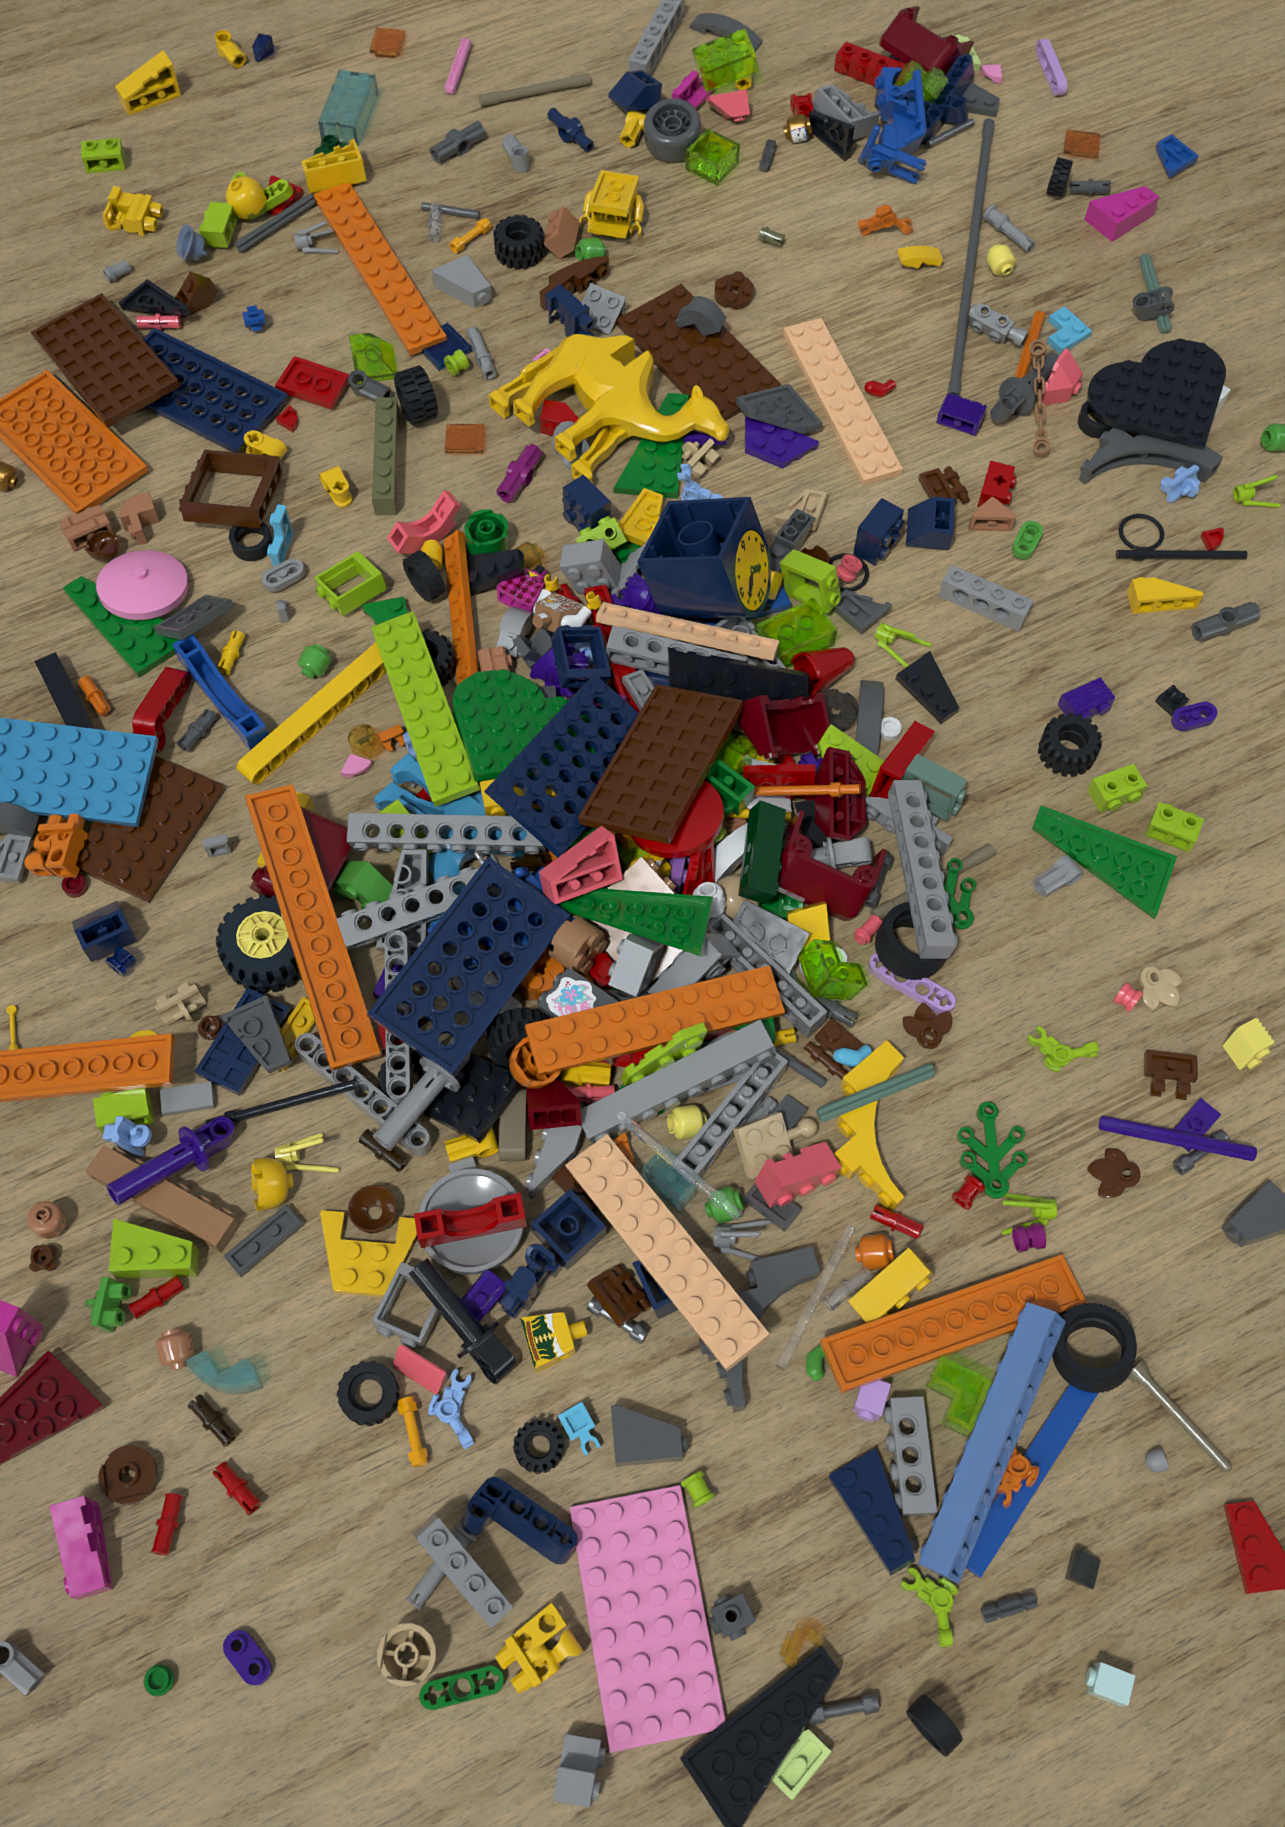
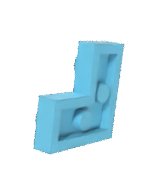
[1047,306,1092,355]
[267,504,294,567]

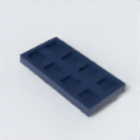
[194,987,292,1096]

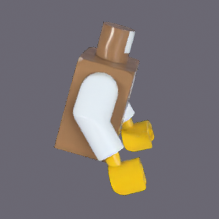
[533,574,602,632]

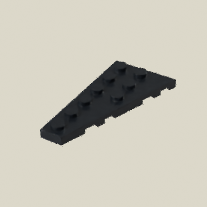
[667,647,809,702]
[680,1646,840,1827]

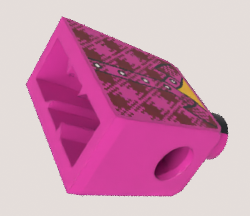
[496,565,547,612]

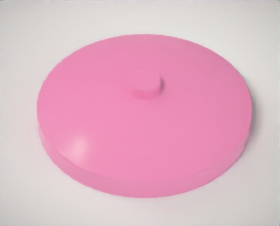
[96,550,189,620]

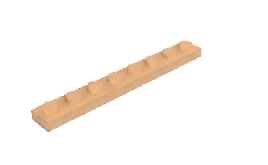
[596,602,779,661]

